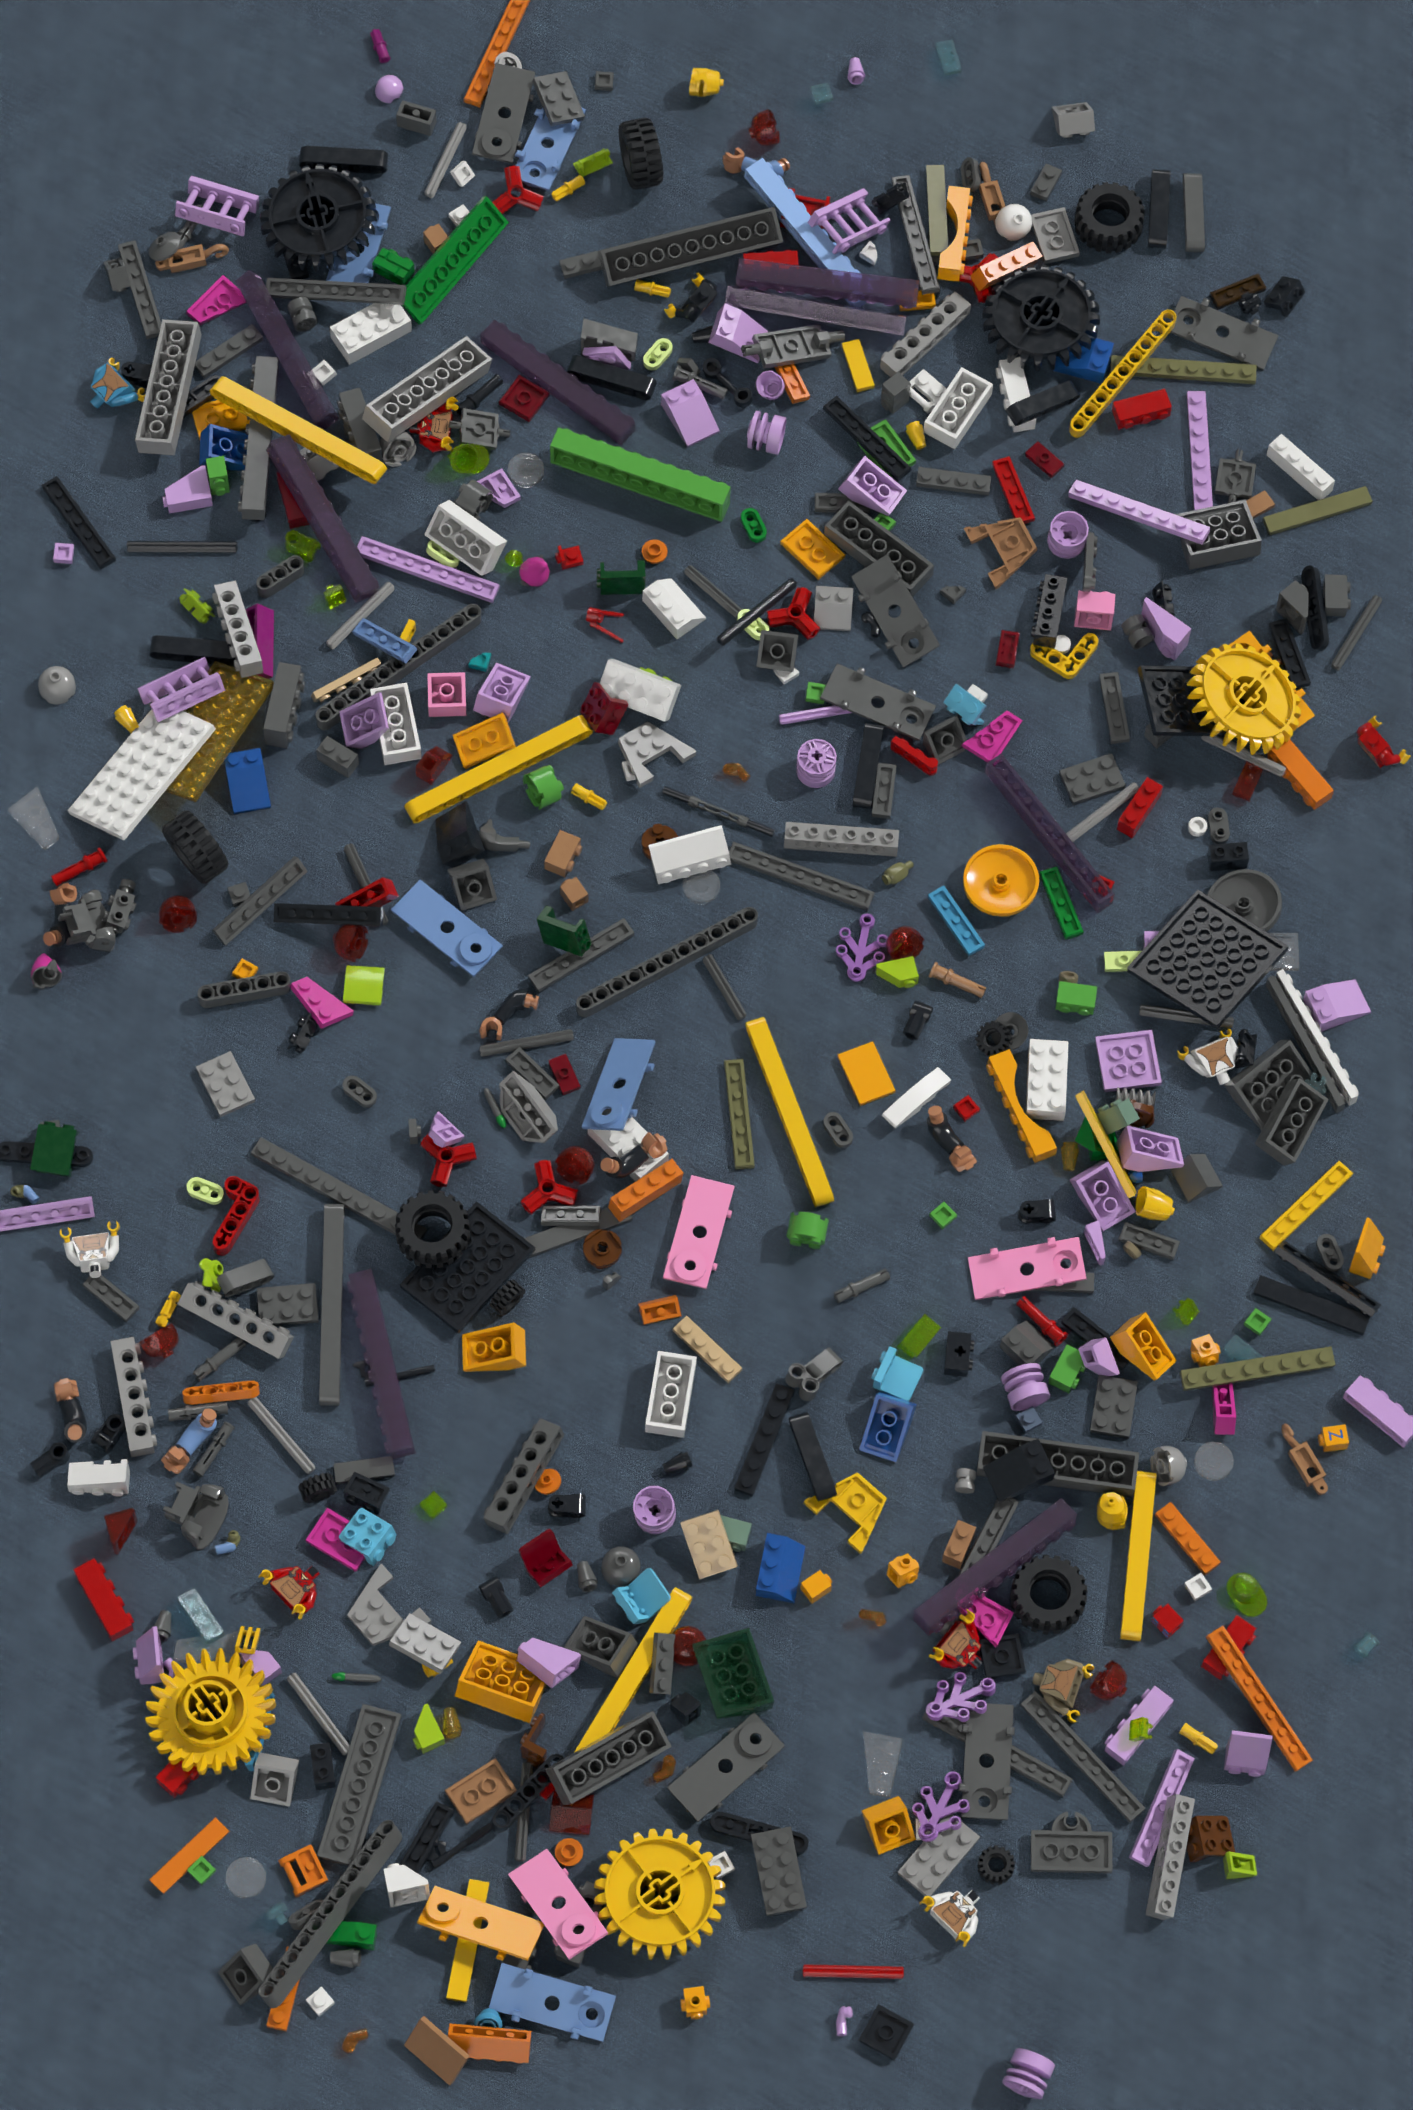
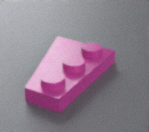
[186,275,250,325]
[962,711,1023,766]
[290,977,354,1029]
[951,1584,1014,1647]

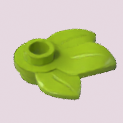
[199,1258,223,1293]

